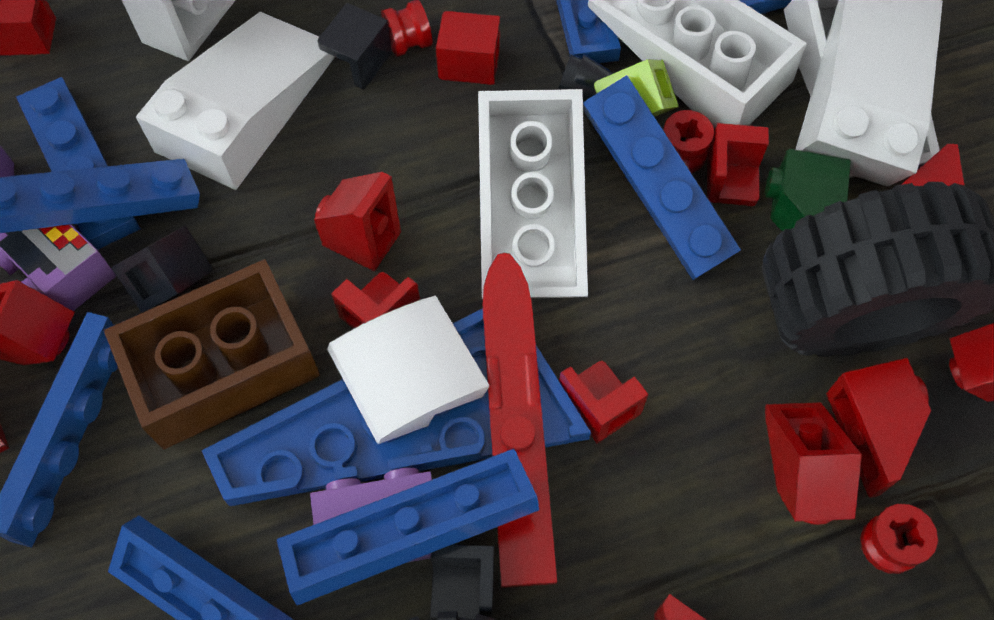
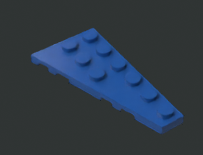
[201,308,591,506]

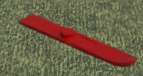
[483,253,557,588]

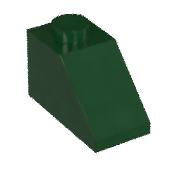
[765,149,851,232]

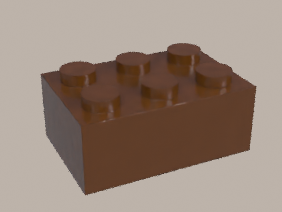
[104,259,320,450]

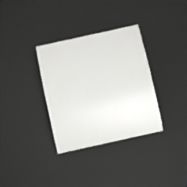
[327,295,490,444]

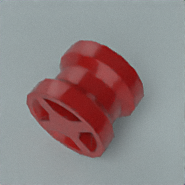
[381,0,433,57]
[663,110,714,173]
[860,504,938,574]

